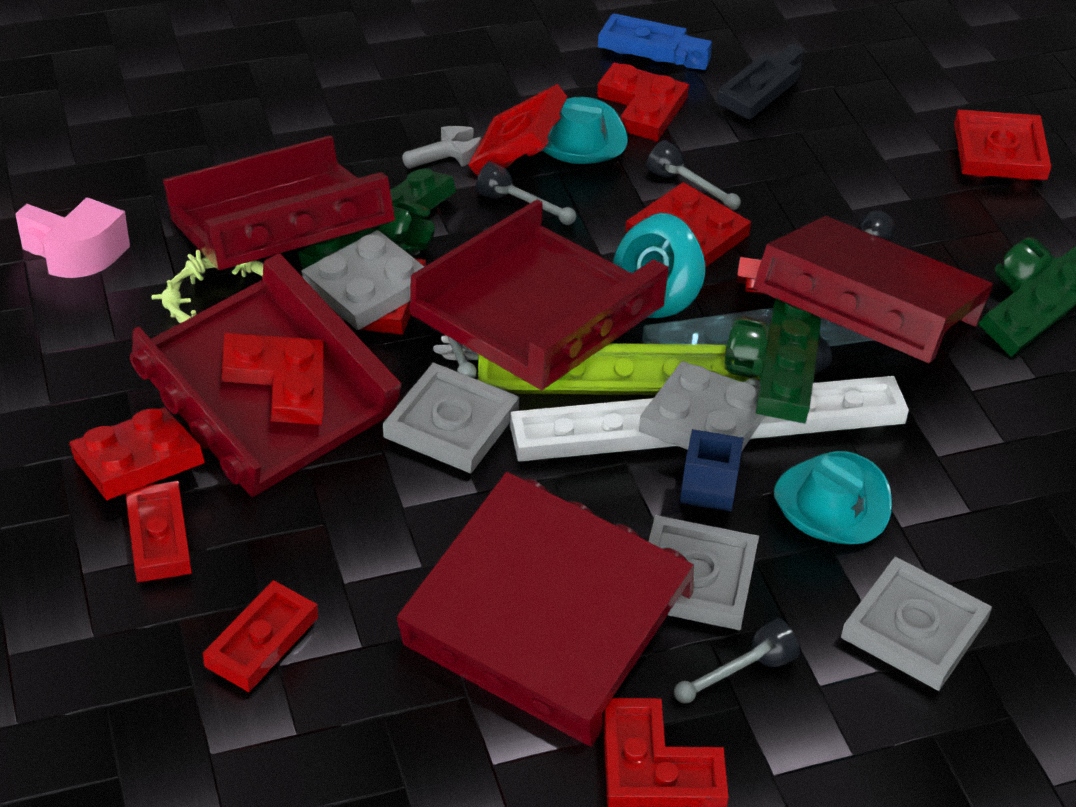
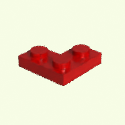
[597,62,689,142]
[221,333,323,425]
[603,698,729,807]

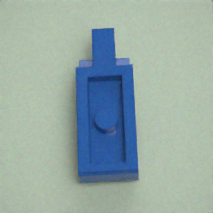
[598,13,712,70]

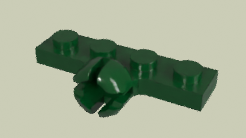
[298,169,457,269]
[979,237,1076,357]
[724,298,821,424]

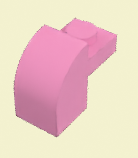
[16,197,130,278]

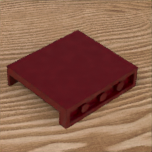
[163,135,395,270]
[410,199,669,391]
[753,216,994,363]
[130,253,401,498]
[397,472,694,747]

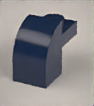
[680,429,744,512]

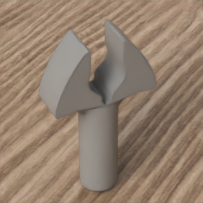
[403,126,481,169]

